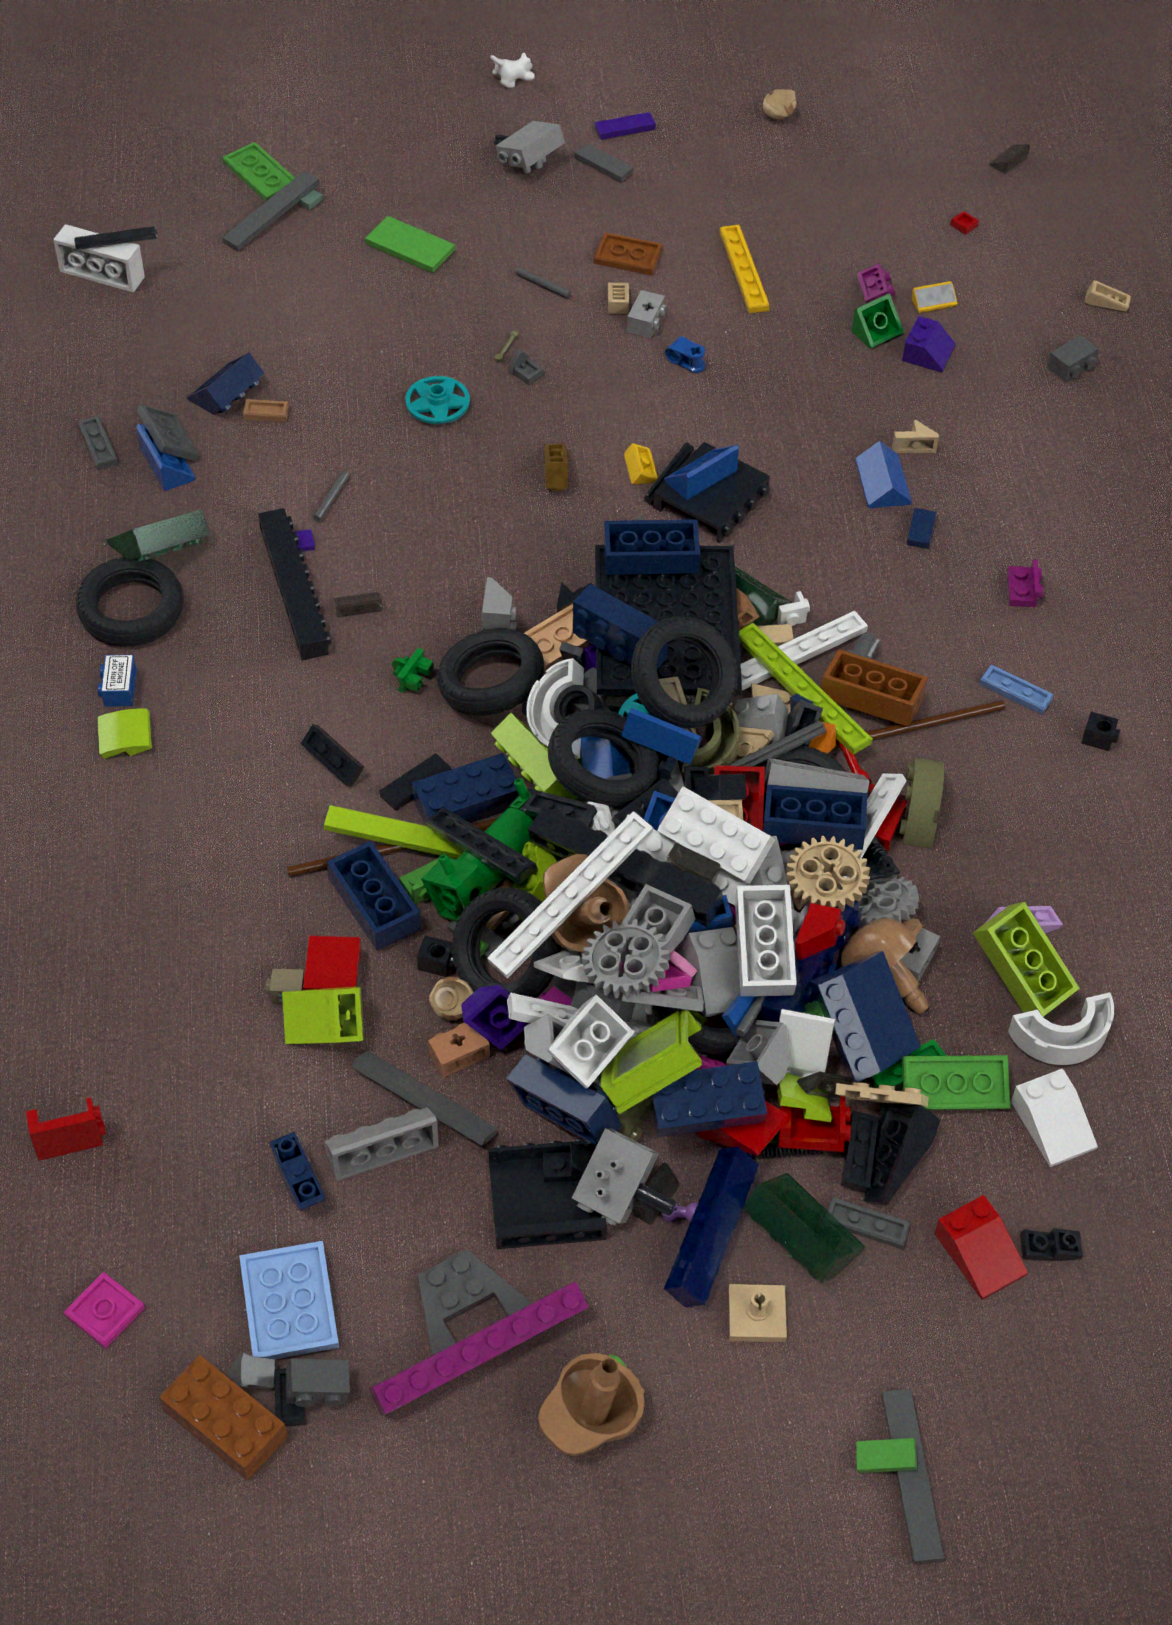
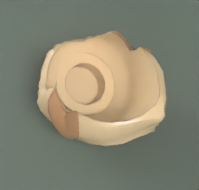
[762,89,797,120]
[429,977,474,1020]

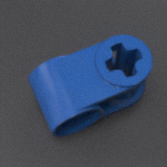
[665,336,705,373]

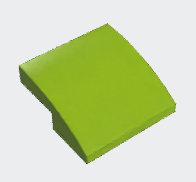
[98,708,152,759]
[776,1073,832,1122]

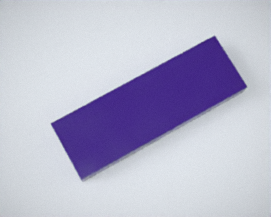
[595,112,656,140]

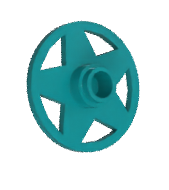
[405,376,470,424]

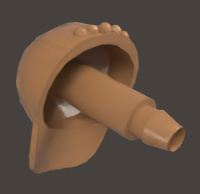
[543,854,630,953]
[841,917,929,1014]
[538,1353,645,1456]

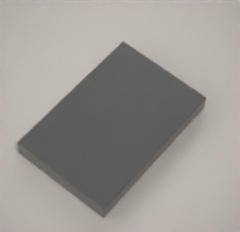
[137,404,199,461]

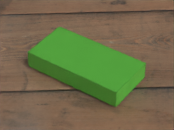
[856,1438,917,1473]

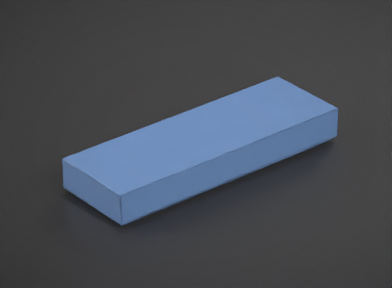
[979,665,1054,715]

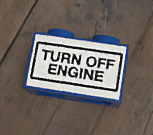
[98,655,137,707]

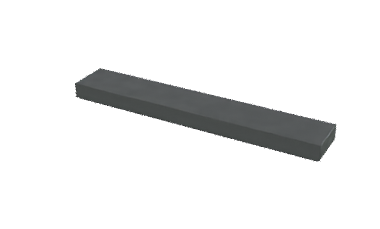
[222,170,320,251]
[352,1051,498,1146]
[881,1389,944,1565]

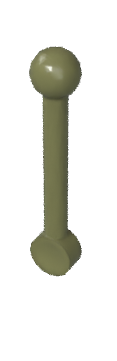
[495,330,519,362]

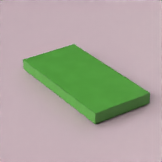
[222,142,295,202]
[365,216,455,273]
[902,1055,1011,1110]

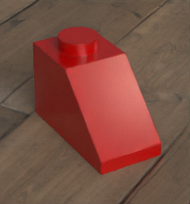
[795,903,845,960]

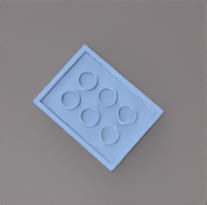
[239,1241,339,1359]

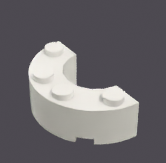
[527,658,584,759]
[1008,992,1114,1065]

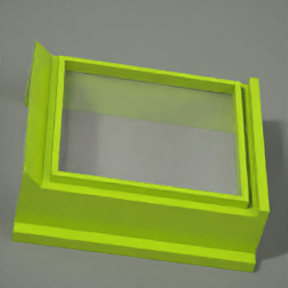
[601,1009,702,1114]

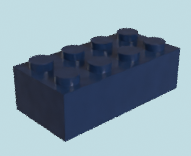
[604,520,700,575]
[572,584,668,669]
[412,753,519,826]
[763,784,867,850]
[327,841,421,950]
[506,1054,622,1147]
[650,1061,767,1137]

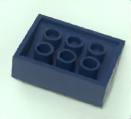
[810,950,921,1083]

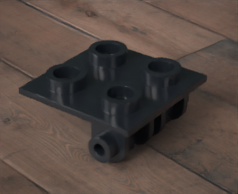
[861,837,900,880]

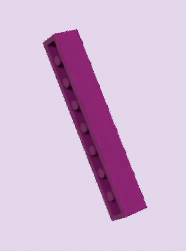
[369,1281,588,1415]

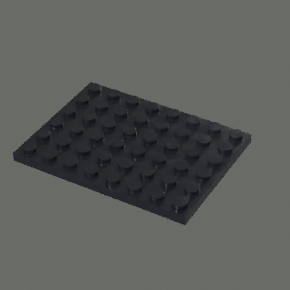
[595,545,742,696]

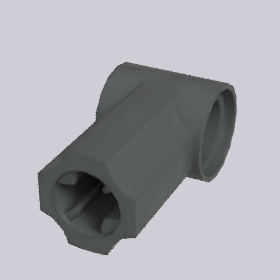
[849,632,880,659]

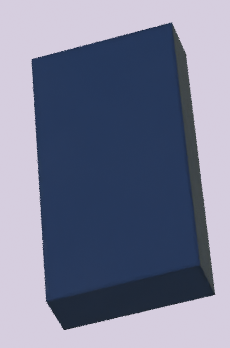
[906,508,936,549]

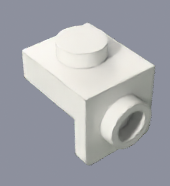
[777,591,810,626]

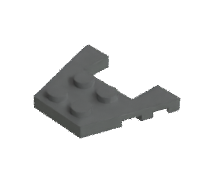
[418,1249,530,1355]

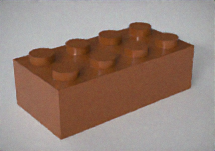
[821,649,928,727]
[159,1355,288,1481]

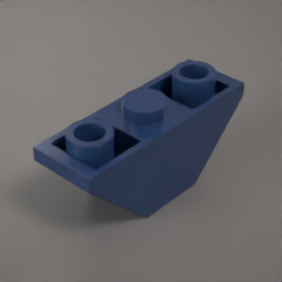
[269,1132,326,1211]

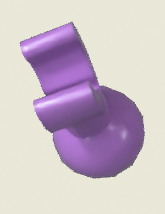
[662,1202,706,1224]

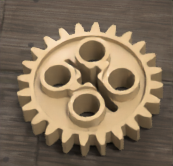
[786,836,870,911]

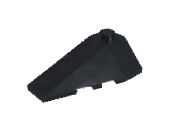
[864,1103,941,1206]

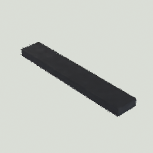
[425,807,538,884]

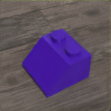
[902,316,955,373]
[461,985,530,1050]

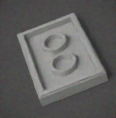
[622,985,704,1011]

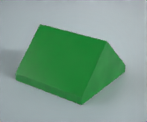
[851,293,904,348]

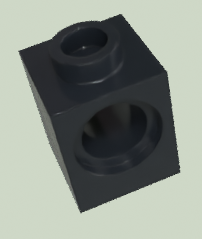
[1081,711,1120,751]
[417,936,455,977]

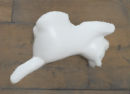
[490,53,535,88]

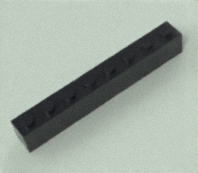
[258,508,331,661]
[528,806,723,927]

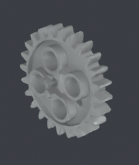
[837,874,920,929]
[582,919,670,999]

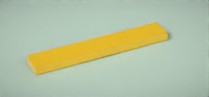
[719,225,770,313]

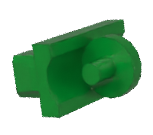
[392,648,434,694]

